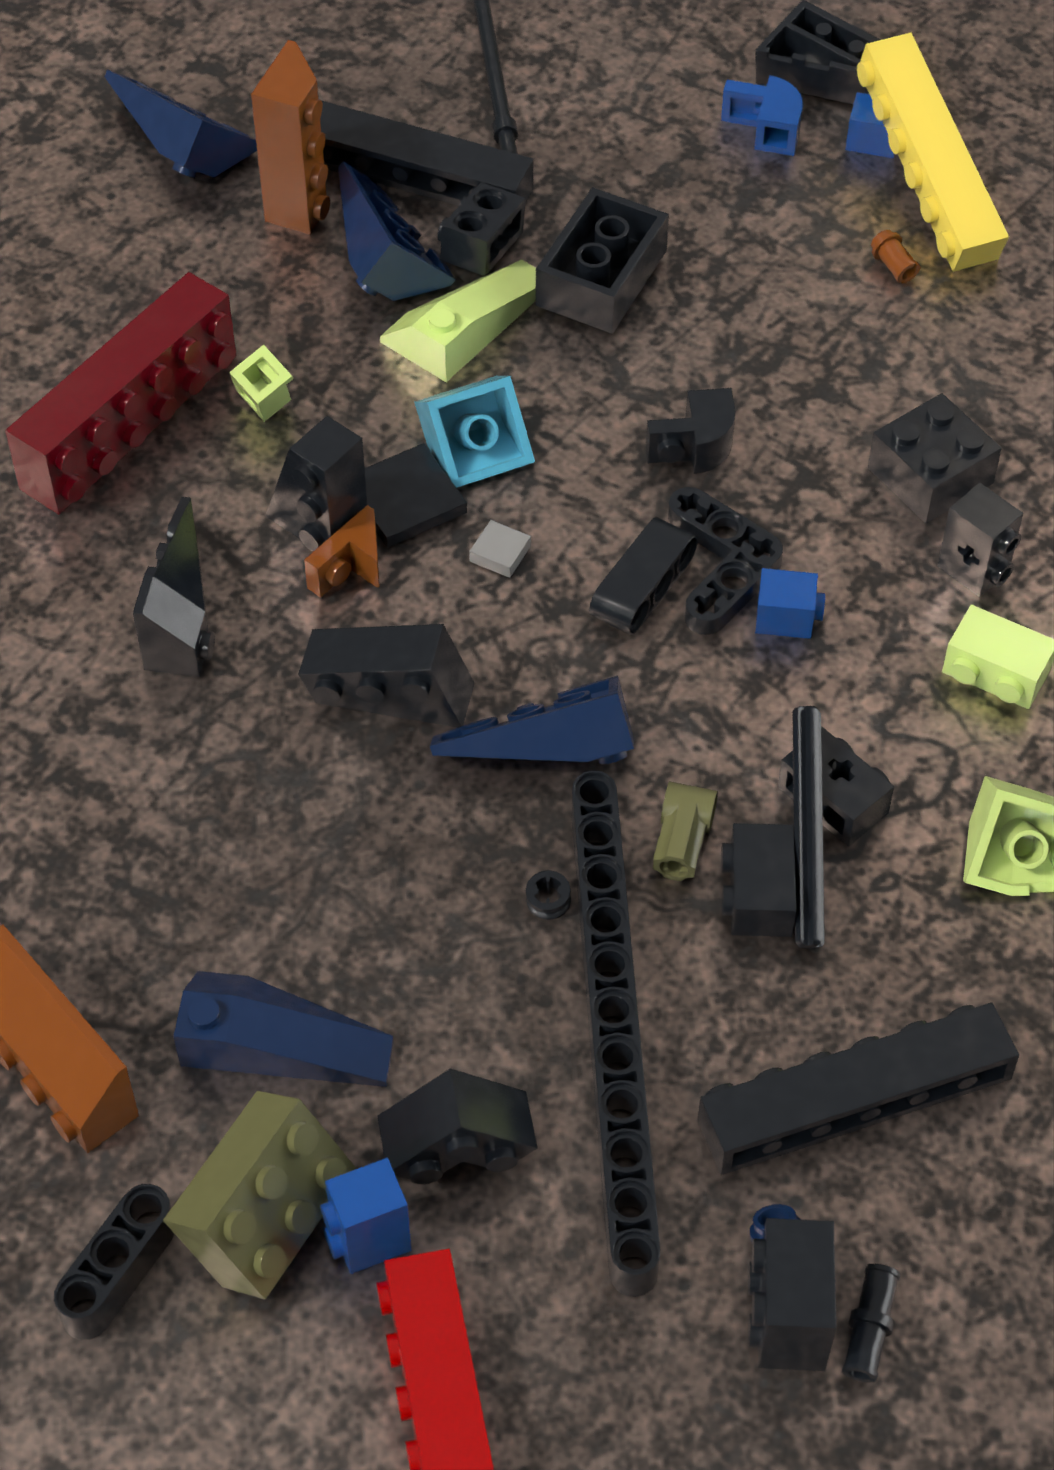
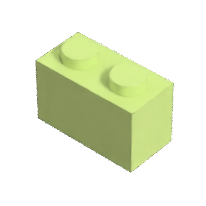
[942,605,1054,709]

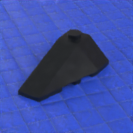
[133,497,215,677]

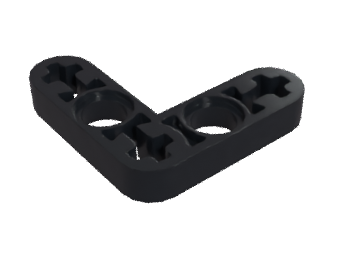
[668,487,783,635]

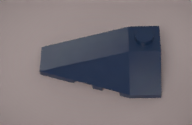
[104,69,257,178]
[338,162,456,301]
[430,675,634,764]
[173,971,394,1087]

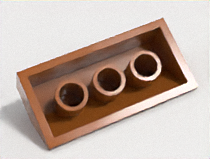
[251,40,330,235]
[0,925,139,1153]

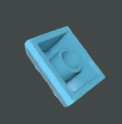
[414,376,535,488]

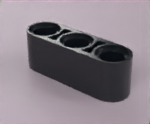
[589,517,698,636]
[54,1184,175,1340]

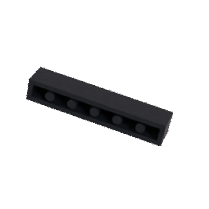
[320,100,534,206]
[697,1002,1019,1175]

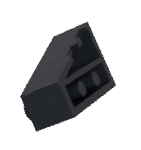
[755,0,881,104]
[266,416,367,551]
[298,624,475,728]

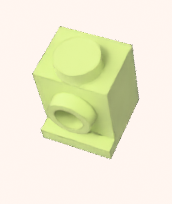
[229,344,293,422]

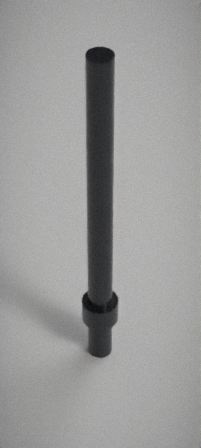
[473,0,518,154]

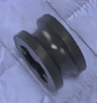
[525,870,571,920]

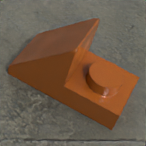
[304,505,380,598]

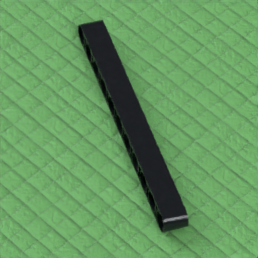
[571,770,660,1297]

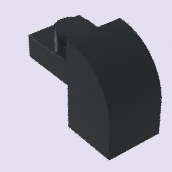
[646,388,736,474]

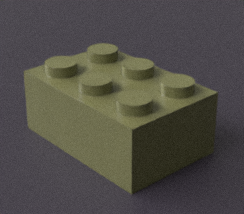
[163,1091,356,1299]

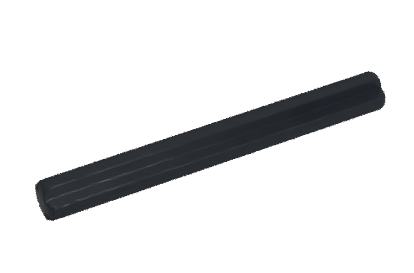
[792,706,825,949]

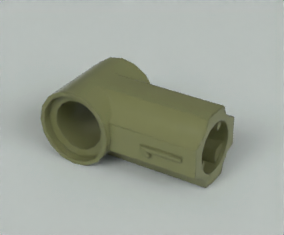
[653,781,718,881]

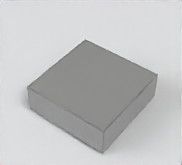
[469,520,531,578]

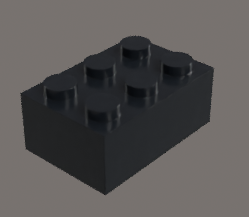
[535,187,669,334]

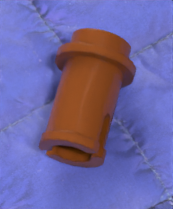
[871,230,921,284]

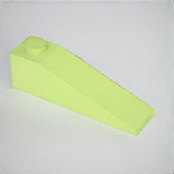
[380,259,536,382]
[963,776,1054,896]

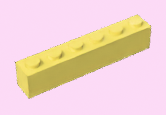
[857,32,1009,272]

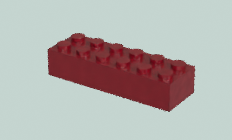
[5,272,237,515]

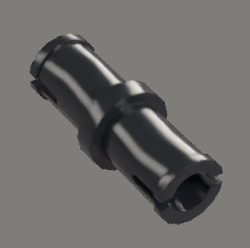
[841,1263,901,1383]

